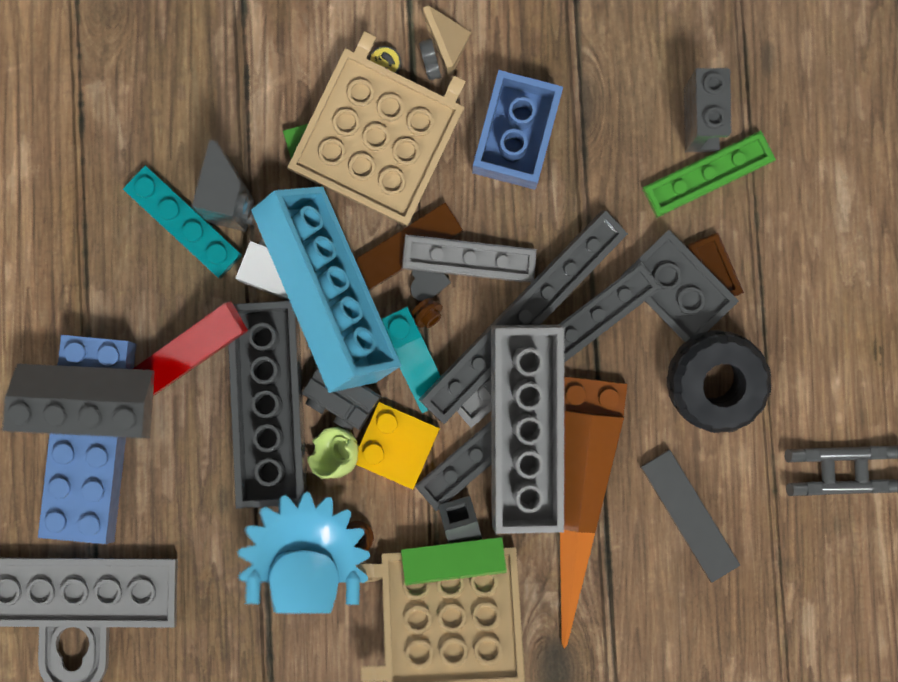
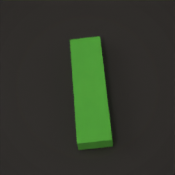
[642,131,776,218]

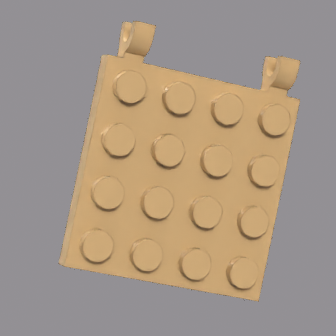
[287,31,466,227]
[358,547,525,682]

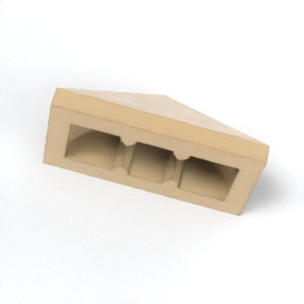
[423,5,471,76]

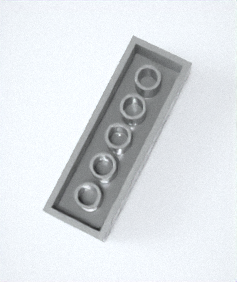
[491,325,564,534]

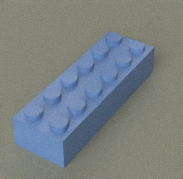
[38,335,137,544]

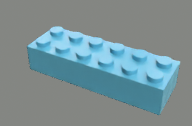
[251,186,401,393]

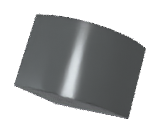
[438,496,483,544]

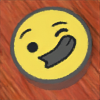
[368,46,401,74]

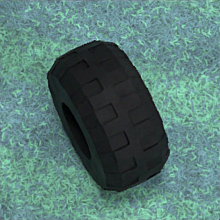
[666,330,772,433]

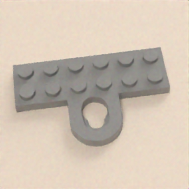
[0,558,178,682]

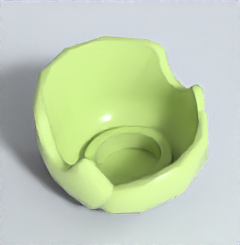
[307,427,359,479]

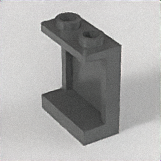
[684,68,731,152]

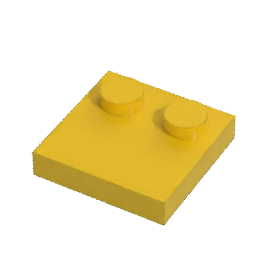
[356,402,440,490]

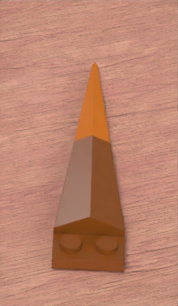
[560,376,628,648]

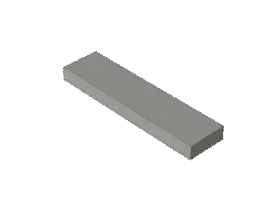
[401,235,537,283]

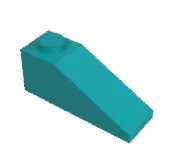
[381,307,441,414]

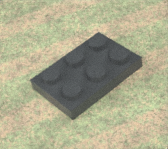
[620,230,739,342]

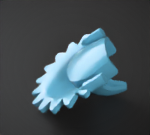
[237,492,370,613]

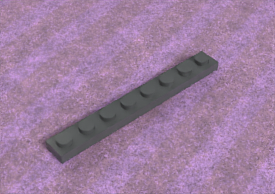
[418,210,628,424]

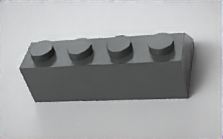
[2,364,155,439]

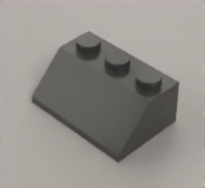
[192,140,256,232]

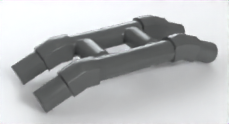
[784,445,898,496]

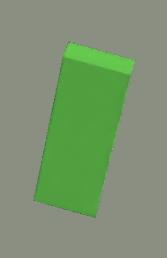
[401,537,507,585]

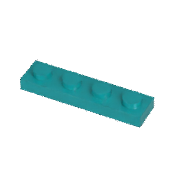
[123,166,243,279]

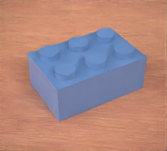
[472,70,563,190]

